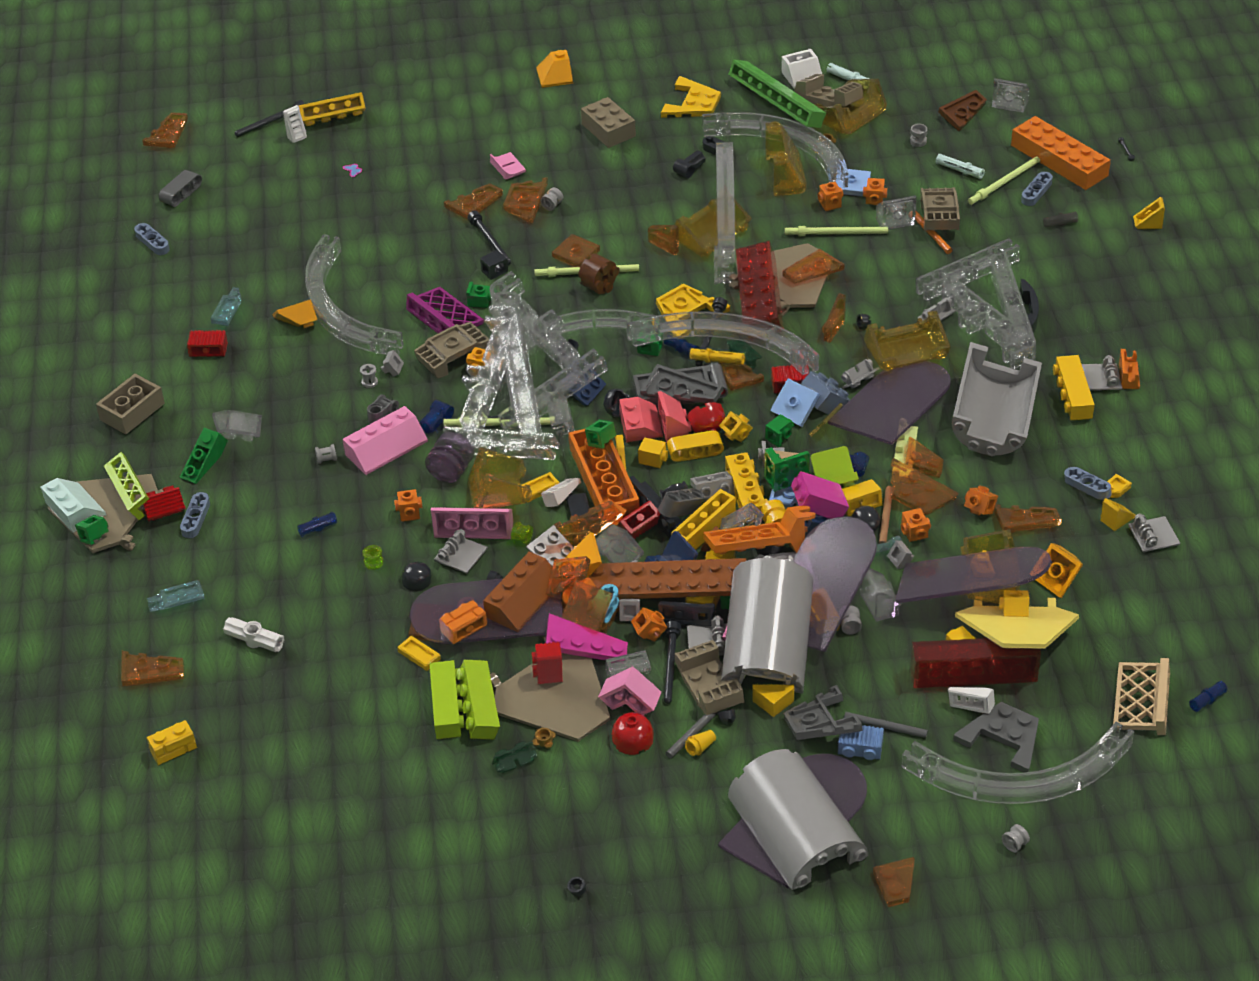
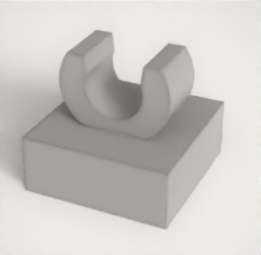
[380,350,404,377]
[887,540,914,569]
[619,599,640,621]

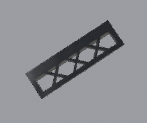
[629,476,682,539]

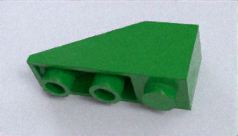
[180,428,228,484]

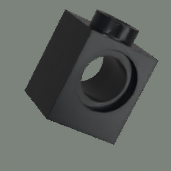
[480,250,509,280]

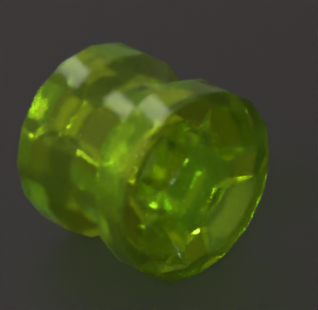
[511,522,533,544]
[363,545,384,570]

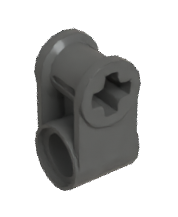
[367,394,399,425]

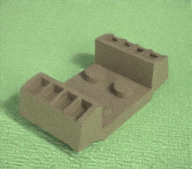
[794,74,863,108]
[920,187,960,231]
[414,321,491,378]
[675,640,744,715]

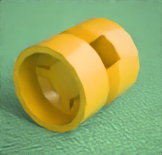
[760,499,786,524]

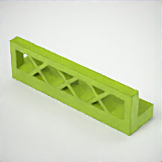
[104,452,149,520]

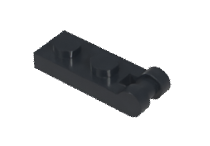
[658,601,715,626]

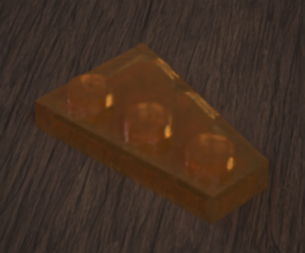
[554,500,623,548]

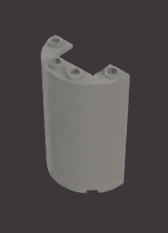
[952,342,1042,456]
[721,556,814,693]
[728,749,868,890]

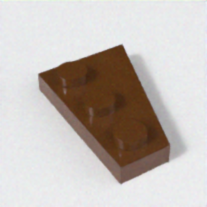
[938,90,987,132]

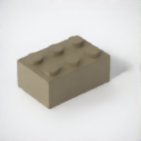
[581,97,636,148]
[96,374,165,434]

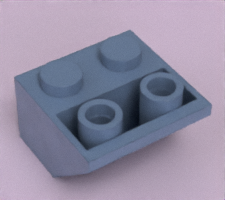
[801,371,852,414]

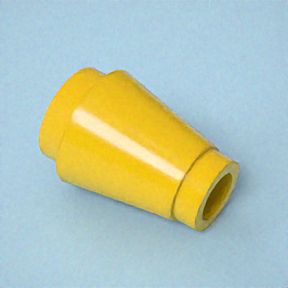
[685,730,716,756]

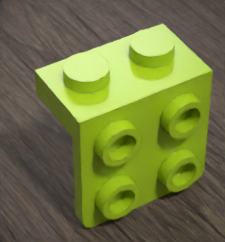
[810,446,859,488]

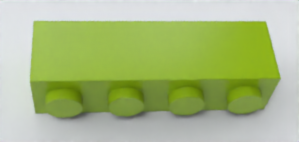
[430,660,465,739]
[457,660,500,739]

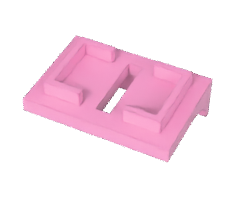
[490,152,526,180]

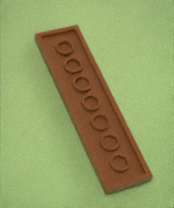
[589,558,747,600]

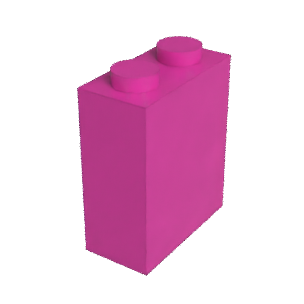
[791,471,849,522]

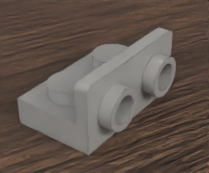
[690,471,735,502]

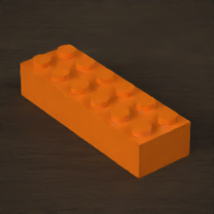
[1011,116,1111,190]
[569,429,639,525]

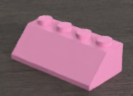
[343,406,428,475]
[431,508,513,539]

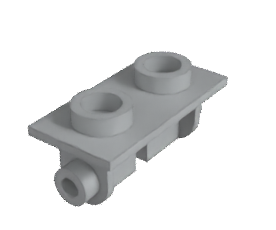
[917,297,956,327]
[841,359,879,389]

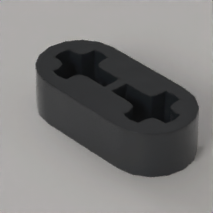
[702,136,730,157]

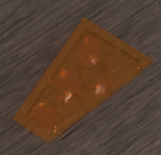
[142,112,188,148]
[444,183,503,219]
[782,249,845,284]
[994,504,1061,533]
[121,651,184,686]

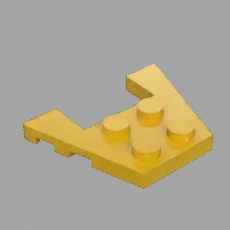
[661,76,721,118]
[656,284,730,341]

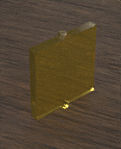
[809,403,843,437]

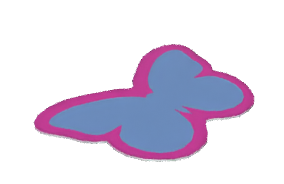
[343,164,362,177]

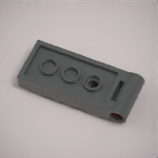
[633,363,728,408]

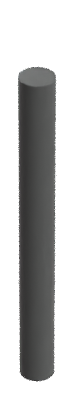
[666,710,721,759]
[844,712,928,738]

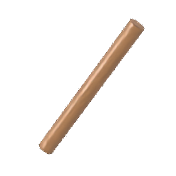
[879,486,893,546]

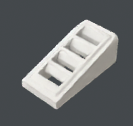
[283,105,307,143]
[541,478,581,507]
[948,687,995,714]

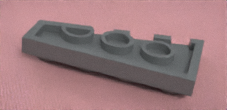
[640,364,723,403]

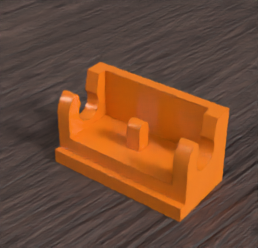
[1119,349,1140,389]

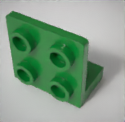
[764,447,810,492]

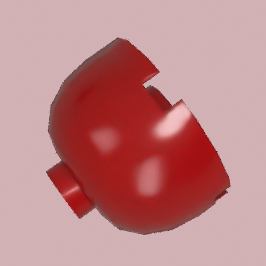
[687,402,725,433]
[612,712,654,755]

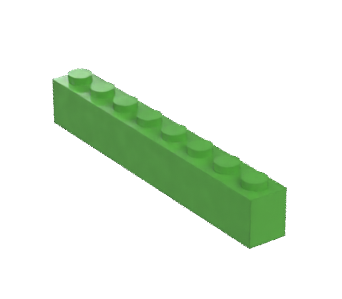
[728,59,826,128]

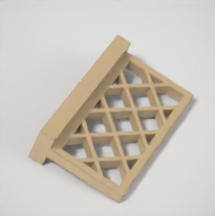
[1113,658,1170,735]

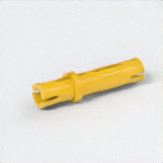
[690,348,745,365]

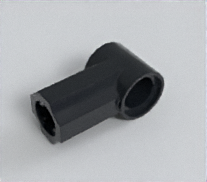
[673,150,706,179]

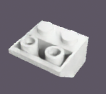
[782,49,822,89]

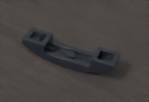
[1019,279,1039,340]

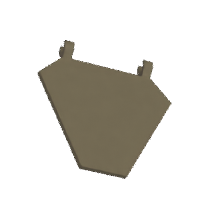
[729,243,834,316]
[48,474,163,553]
[490,637,610,742]

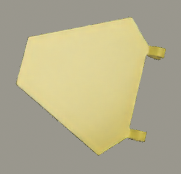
[955,597,1079,648]

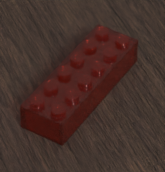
[736,241,783,340]
[911,638,1041,688]

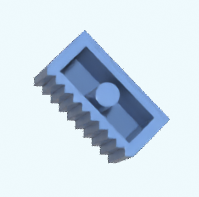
[838,725,884,760]

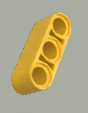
[667,431,724,462]

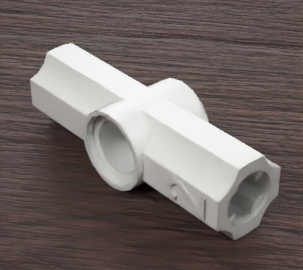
[223,617,284,652]

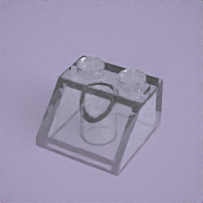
[992,78,1029,113]
[876,195,917,230]
[212,410,262,441]
[596,523,644,563]
[860,566,901,622]

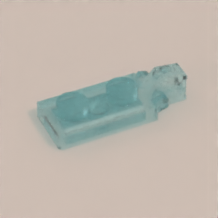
[211,287,241,326]
[147,580,205,612]

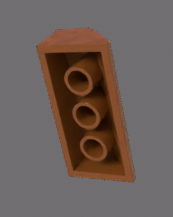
[483,551,563,632]

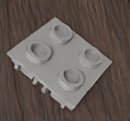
[1082,355,1122,390]
[1128,514,1180,552]
[526,525,575,572]
[434,529,488,574]
[687,616,727,656]

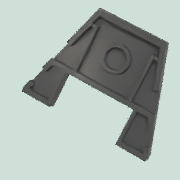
[783,685,863,740]
[953,702,1039,774]

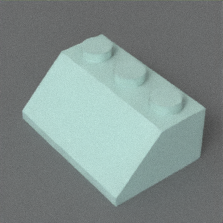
[40,478,106,533]

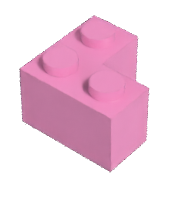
[598,666,662,715]

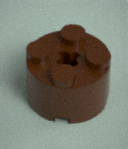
[578,253,620,294]

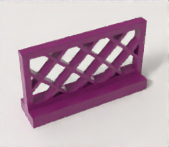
[406,287,484,333]

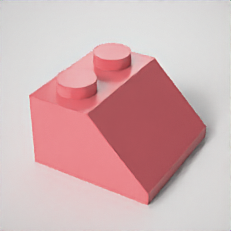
[658,391,691,443]
[619,397,663,442]

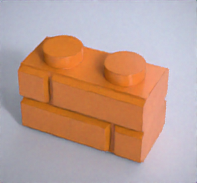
[439,600,487,644]

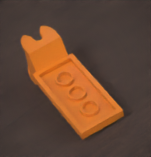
[703,506,816,555]

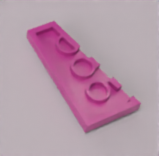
[545,613,628,663]

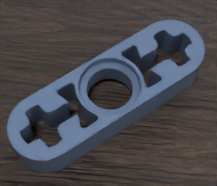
[1021,172,1053,206]
[135,223,170,255]
[1064,467,1112,500]
[180,492,210,538]

